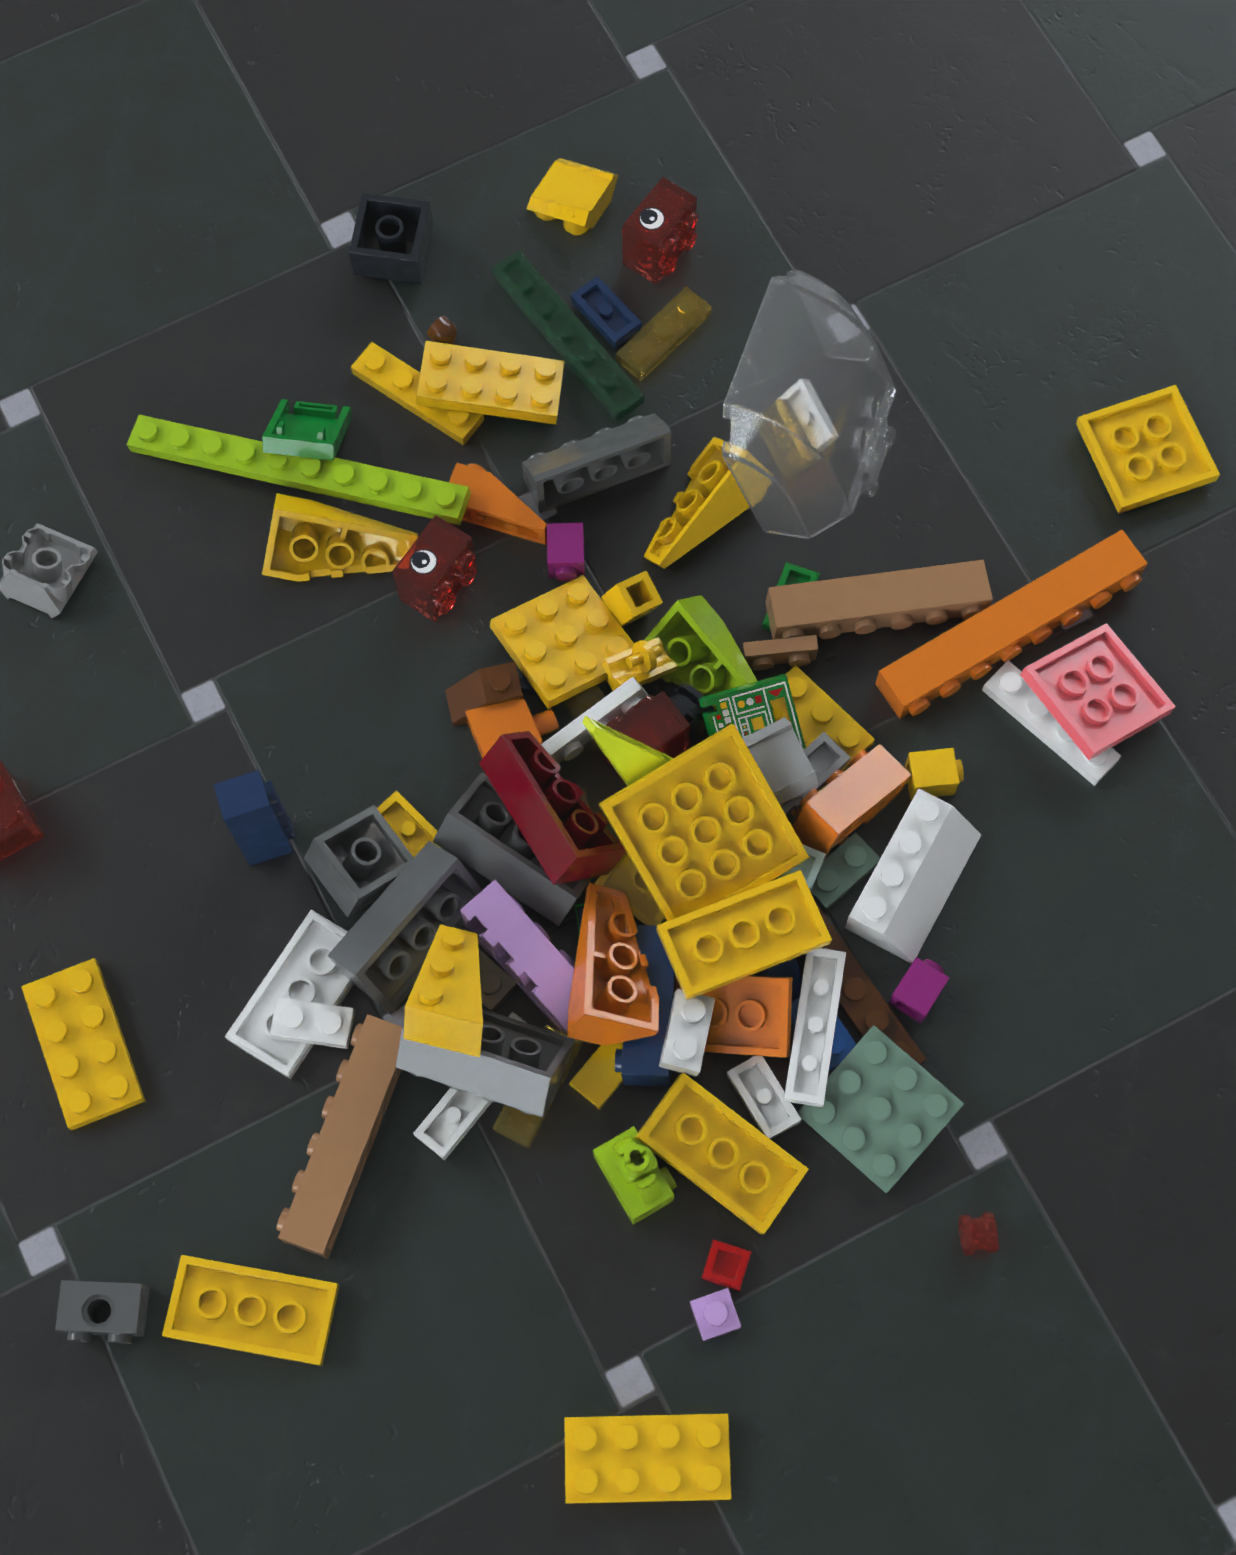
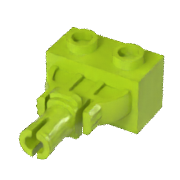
[593,1126,677,1225]

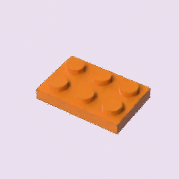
[675,975,793,1058]

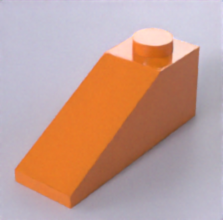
[449,462,547,545]

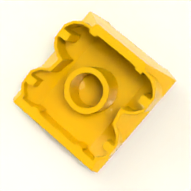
[526,158,619,235]

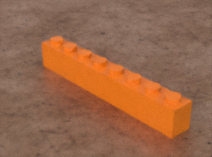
[876,530,1148,719]

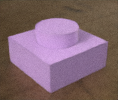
[690,1288,741,1342]

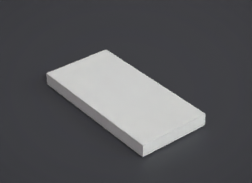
[225,910,354,1079]

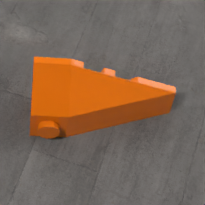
[567,883,659,1046]

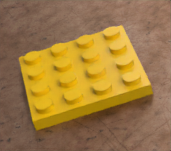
[599,724,810,921]

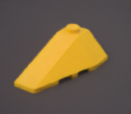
[643,437,775,569]
[262,493,418,582]

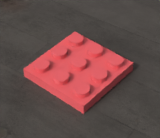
[1020,623,1176,760]

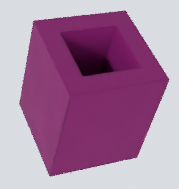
[547,523,585,582]
[888,957,949,1024]

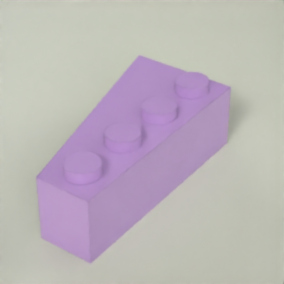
[460,880,575,1036]

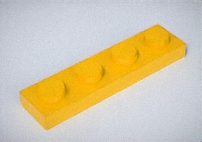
[351,342,484,446]

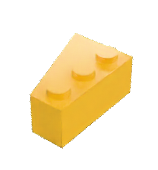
[403,924,483,1057]

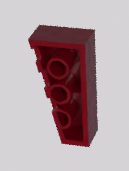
[479,731,627,885]

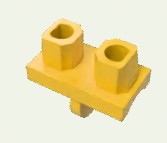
[601,637,677,691]

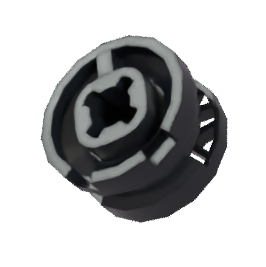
[660,683,715,741]

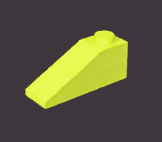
[582,716,674,786]

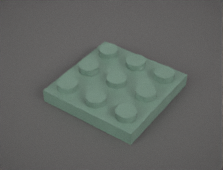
[797,1025,964,1194]

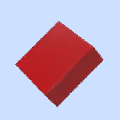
[701,1239,751,1292]

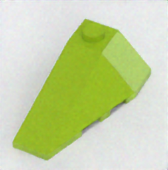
[644,595,774,711]

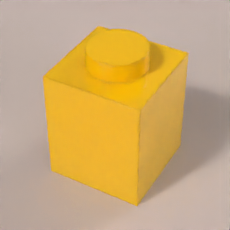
[601,571,663,627]
[905,748,964,800]

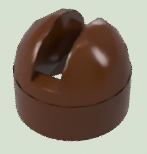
[427,316,457,345]

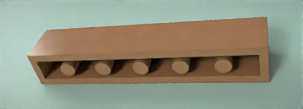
[765,560,993,639]
[276,1014,402,1259]

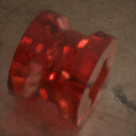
[958,1212,998,1256]

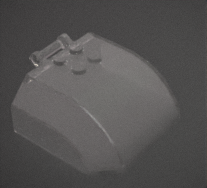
[722,270,897,539]

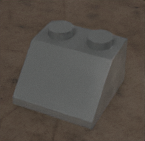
[304,805,413,918]

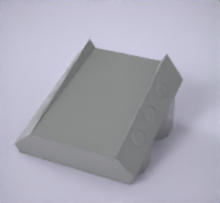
[0,523,98,619]
[743,717,819,804]

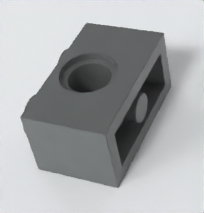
[55,1280,150,1344]

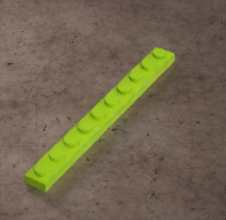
[127,415,471,525]

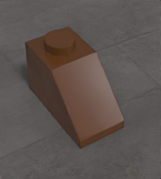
[445,661,523,726]

